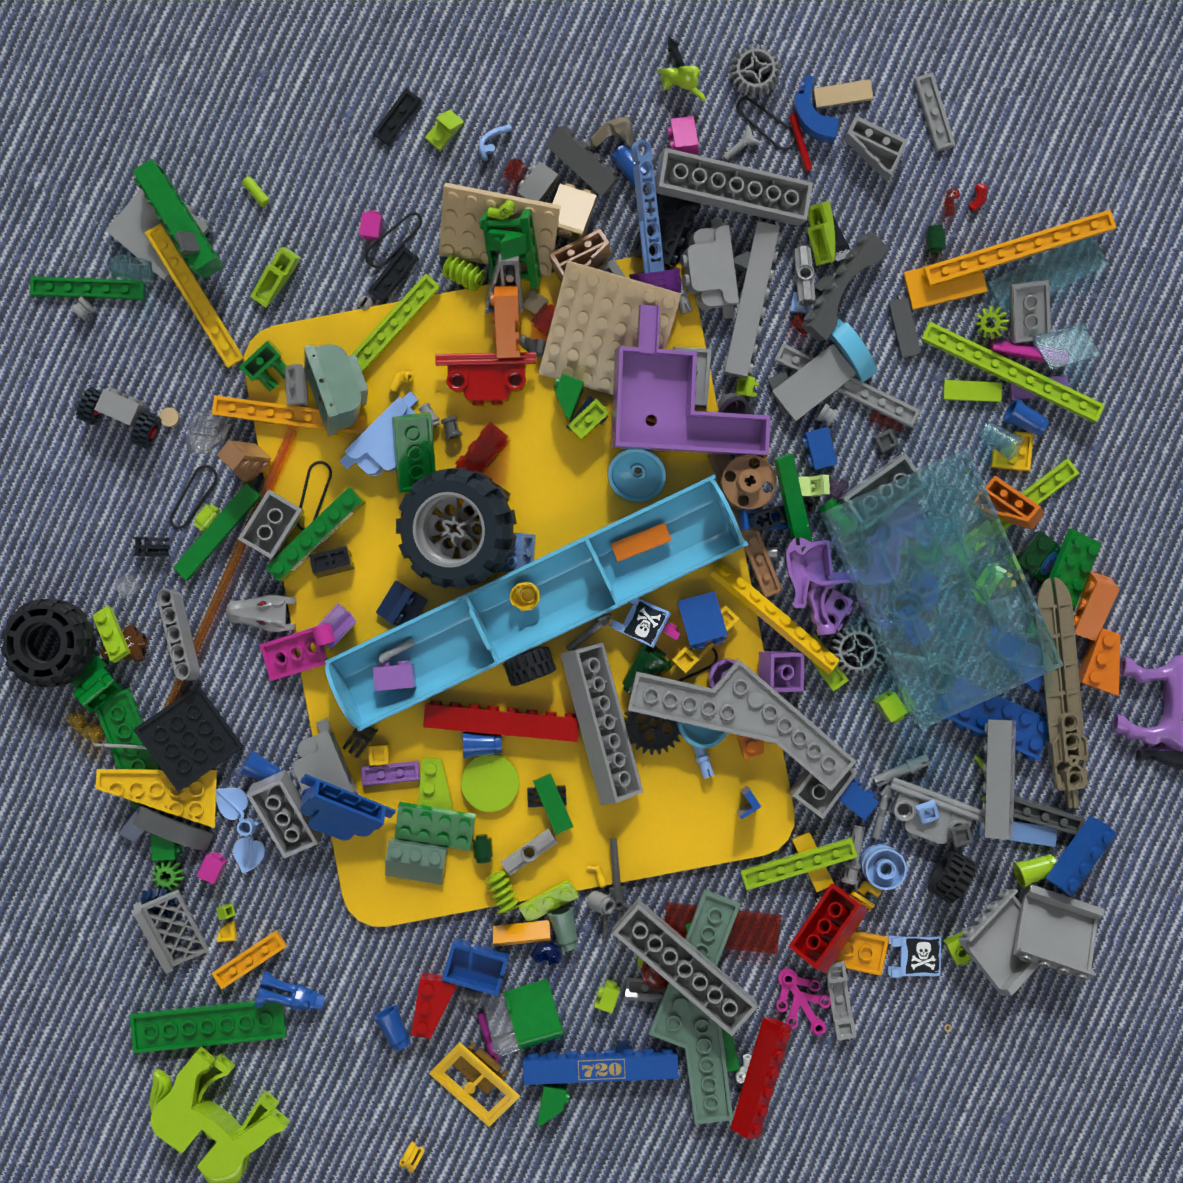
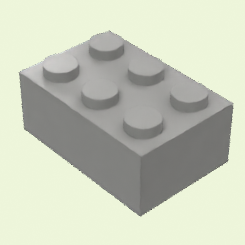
[238,489,304,560]

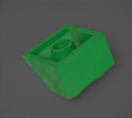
[553,374,585,423]

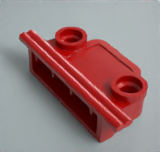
[435,352,536,406]

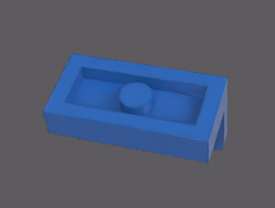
[736,786,761,819]

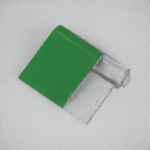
[482,978,565,1057]

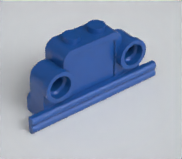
[300,774,396,840]

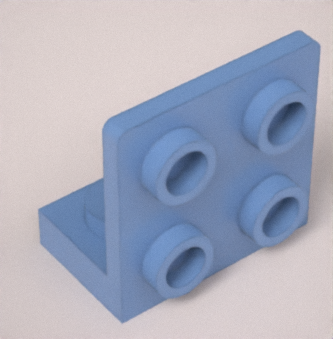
[500,533,535,572]

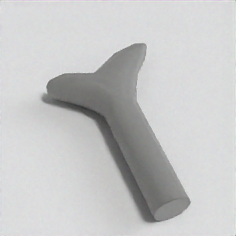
[723,125,761,162]
[378,638,415,663]

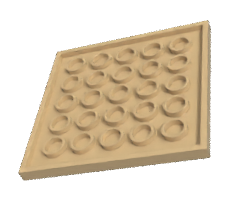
[538,260,681,395]

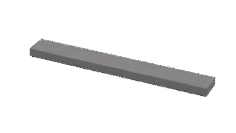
[774,343,921,428]

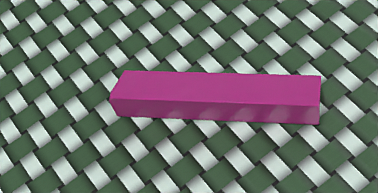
[989,339,1070,366]

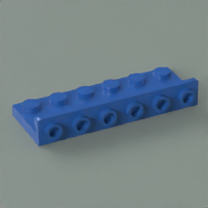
[931,674,1049,762]

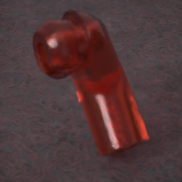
[944,188,960,216]

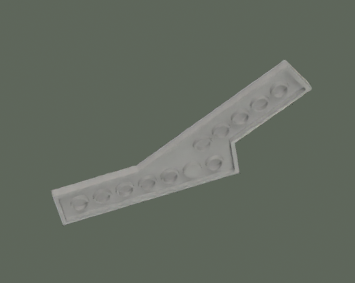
[627,659,857,791]

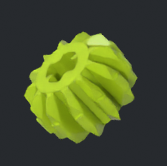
[975,306,1009,339]

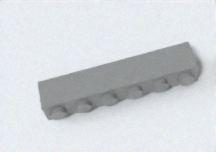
[982,719,1016,840]

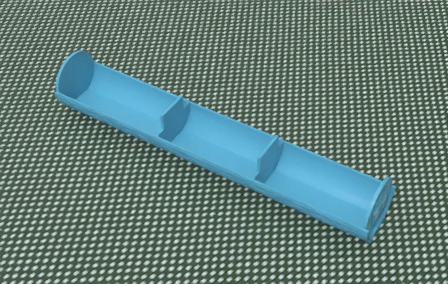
[325,474,748,731]

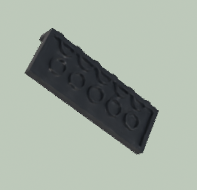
[630,193,701,269]

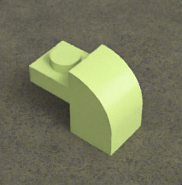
[798,475,830,497]

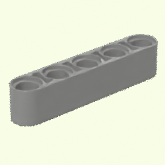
[157,589,200,681]

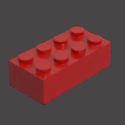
[788,883,870,973]

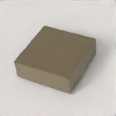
[523,290,549,317]

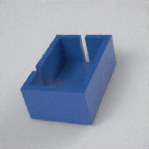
[442,938,510,996]

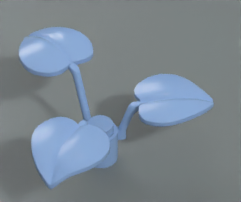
[216,787,265,873]

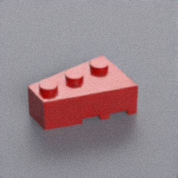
[411,973,457,1039]

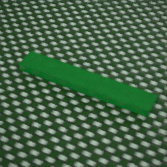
[30,276,146,301]
[774,453,813,551]
[173,483,262,580]

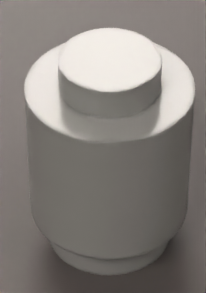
[587,891,615,915]

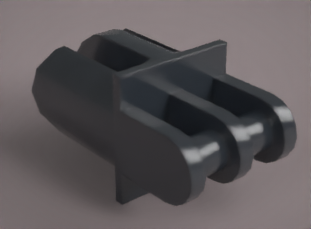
[133,537,170,557]
[342,726,378,759]

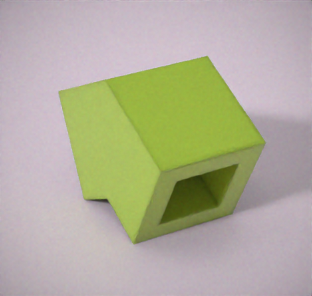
[216,903,236,920]

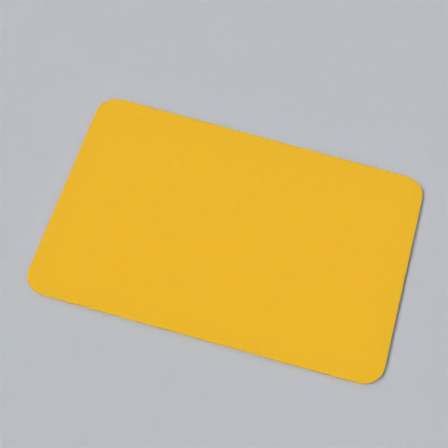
[244,257,794,927]

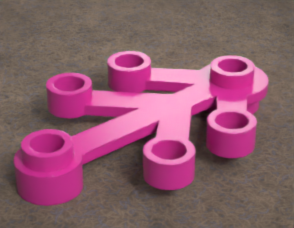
[776,968,831,1036]

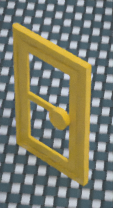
[429,1042,520,1127]

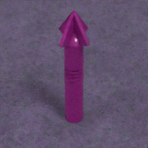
[477,1012,500,1062]

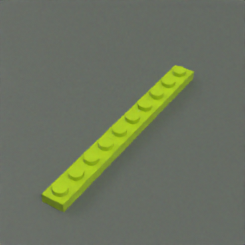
[921,322,1105,423]

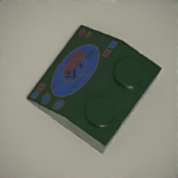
[1012,531,1060,585]

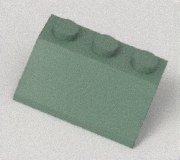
[385,837,448,885]

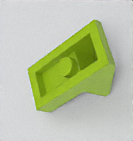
[425,110,465,151]

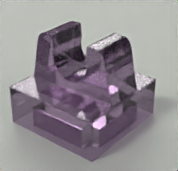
[829,477,849,501]

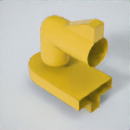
[850,881,882,912]

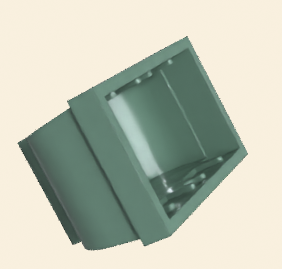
[304,344,368,436]

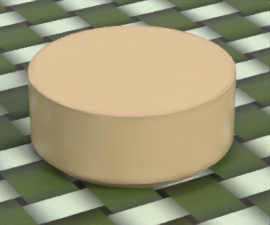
[159,408,180,427]

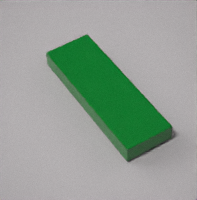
[533,773,574,834]

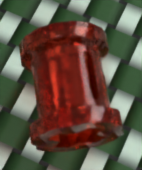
[789,312,807,337]

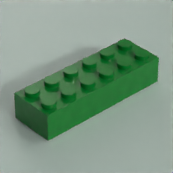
[133,159,225,279]

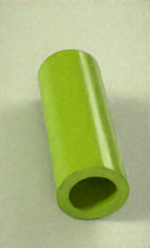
[242,176,270,207]

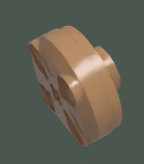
[720,455,777,510]

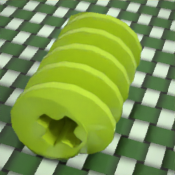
[442,255,486,291]
[485,869,519,914]

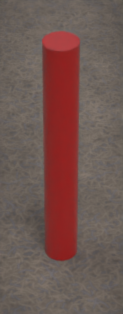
[789,113,812,172]

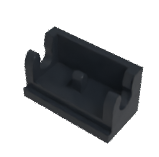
[309,546,355,578]

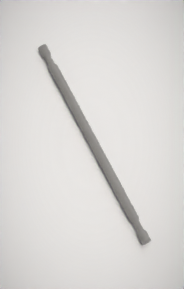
[94,743,146,749]

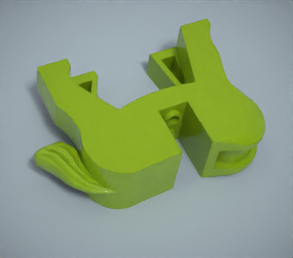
[149,1047,290,1183]

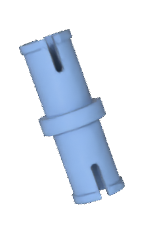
[693,746,715,779]

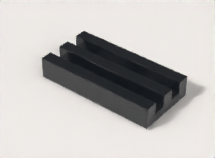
[527,785,567,808]

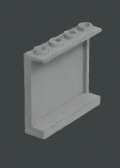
[106,189,213,284]
[1013,884,1105,981]
[958,889,1039,996]

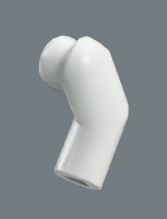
[735,1054,752,1084]

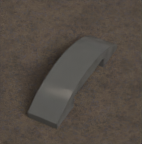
[133,806,214,851]

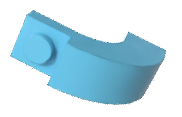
[828,317,878,383]

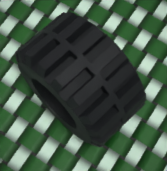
[503,647,556,686]
[928,849,976,903]

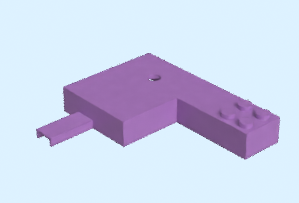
[611,304,771,457]

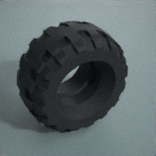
[1,599,97,687]

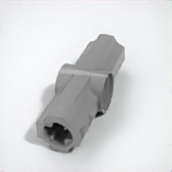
[794,246,816,306]
[501,828,558,876]

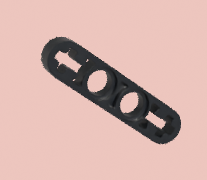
[749,498,816,531]

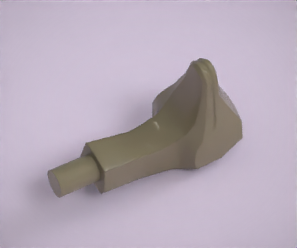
[587,117,634,150]

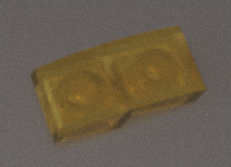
[65,712,105,743]

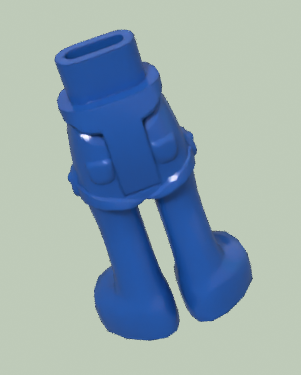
[254,971,325,1011]

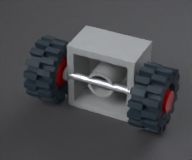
[76,387,162,449]

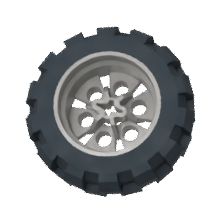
[396,468,517,589]

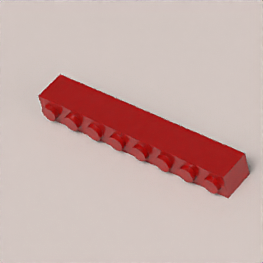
[423,700,579,742]

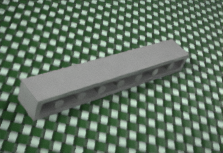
[723,221,782,378]

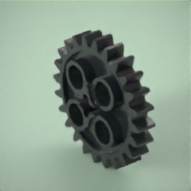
[624,711,681,755]

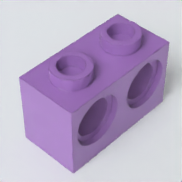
[811,589,853,633]

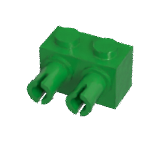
[239,340,287,392]

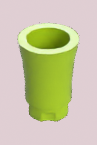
[1012,854,1057,889]

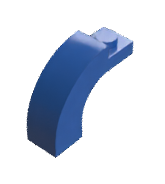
[793,75,839,143]

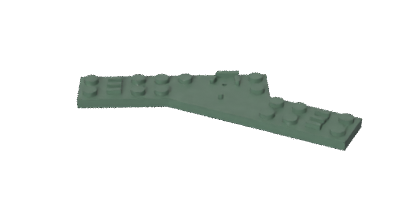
[649,889,741,1125]

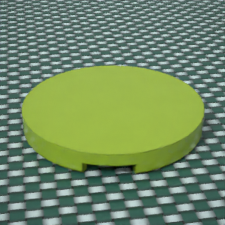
[461,754,519,812]

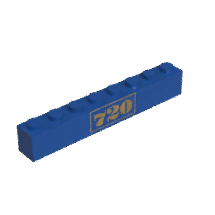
[523,1047,679,1085]

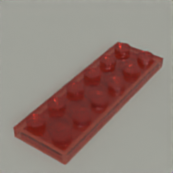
[664,901,782,954]

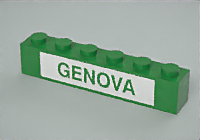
[265,487,366,582]

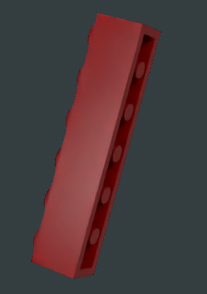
[730,1017,792,1139]

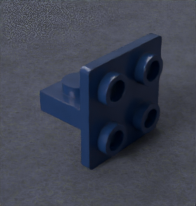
[376,581,428,626]

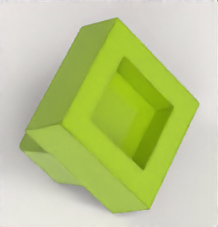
[735,376,759,397]

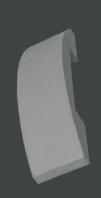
[826,961,856,1041]

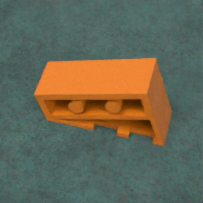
[491,286,521,358]
[1074,571,1120,641]
[1079,628,1121,696]

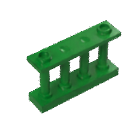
[479,209,542,289]

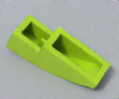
[807,200,835,266]
[250,247,301,307]

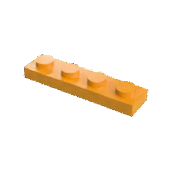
[211,930,287,989]

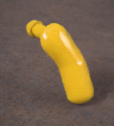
[587,865,607,888]

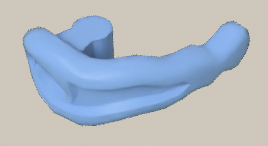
[479,125,512,161]

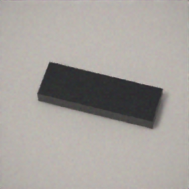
[373,88,422,147]
[368,246,419,303]

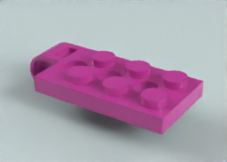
[260,622,336,681]

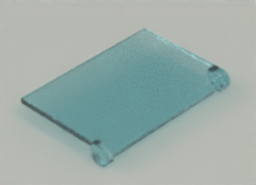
[1033,323,1101,370]

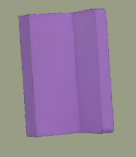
[317,603,357,650]

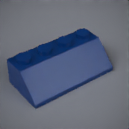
[1046,816,1117,897]

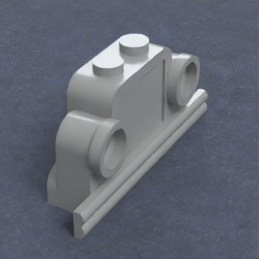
[680,218,739,319]
[292,718,359,795]
[889,777,986,846]

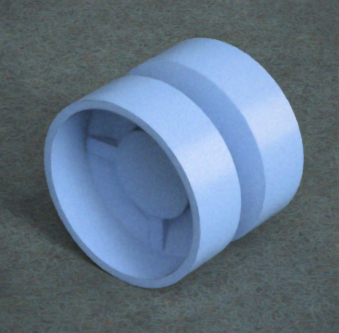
[860,844,907,890]

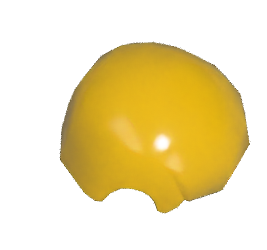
[509,581,541,611]

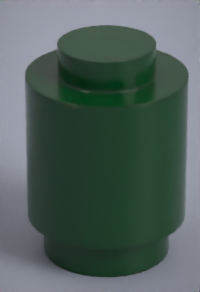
[926,225,946,255]
[472,834,493,863]

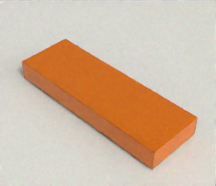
[611,522,672,562]

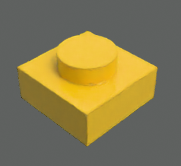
[368,744,390,766]

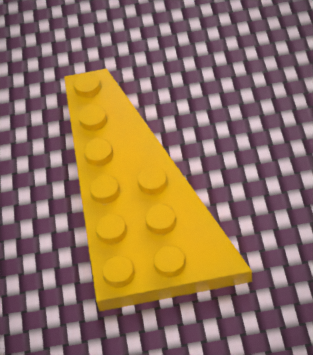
[96,769,217,828]

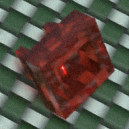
[502,159,528,182]

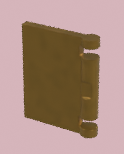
[452,1042,508,1094]

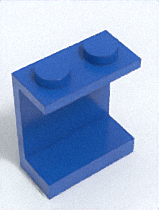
[677,591,728,650]

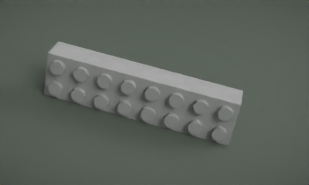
[655,148,813,226]
[560,642,643,805]
[612,899,758,1036]

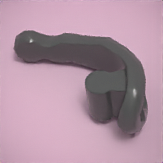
[520,335,546,357]

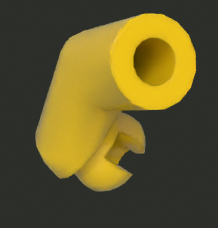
[388,370,414,393]

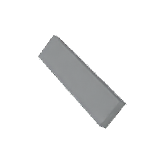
[913,72,955,152]

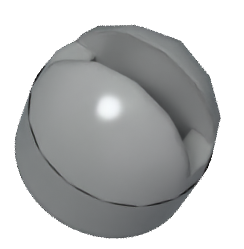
[357,296,373,310]

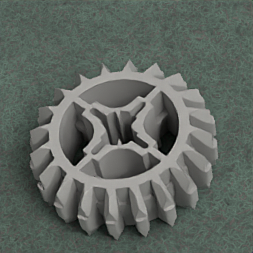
[729,44,781,98]
[830,625,883,677]

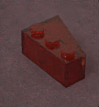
[455,421,511,473]

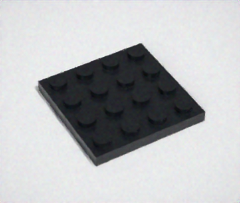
[133,685,244,793]

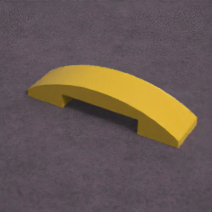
[672,605,740,674]

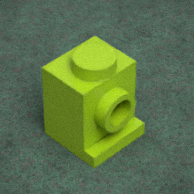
[594,980,620,1013]

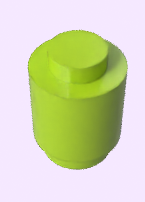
[193,503,221,532]

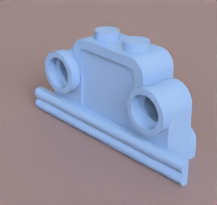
[340,392,418,476]

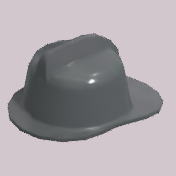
[718,393,753,415]

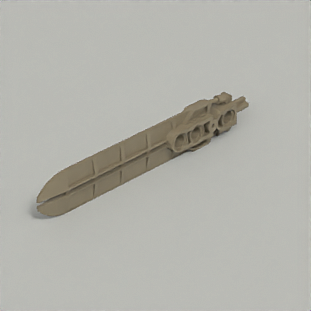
[1037,577,1089,808]

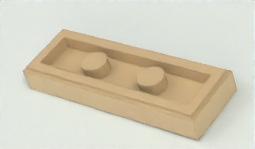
[813,79,873,109]

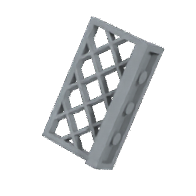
[133,889,209,974]

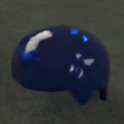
[530,941,562,966]

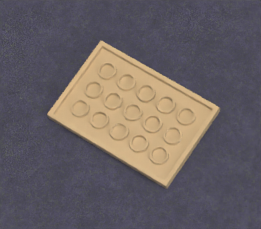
[439,183,561,276]

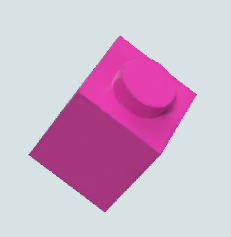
[359,210,384,242]
[196,852,228,884]

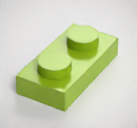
[568,399,610,440]

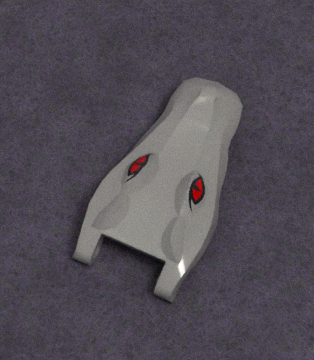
[226,594,296,632]

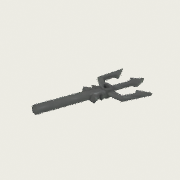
[602,838,632,945]

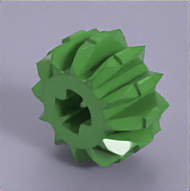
[151,860,185,892]

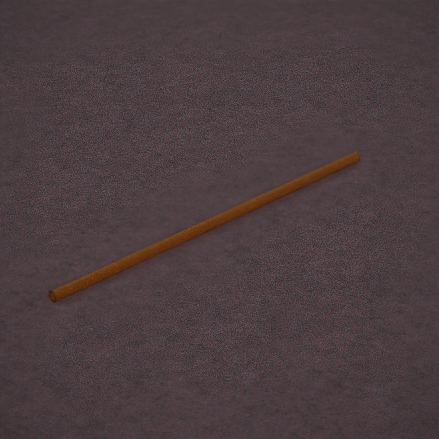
[163,427,297,709]

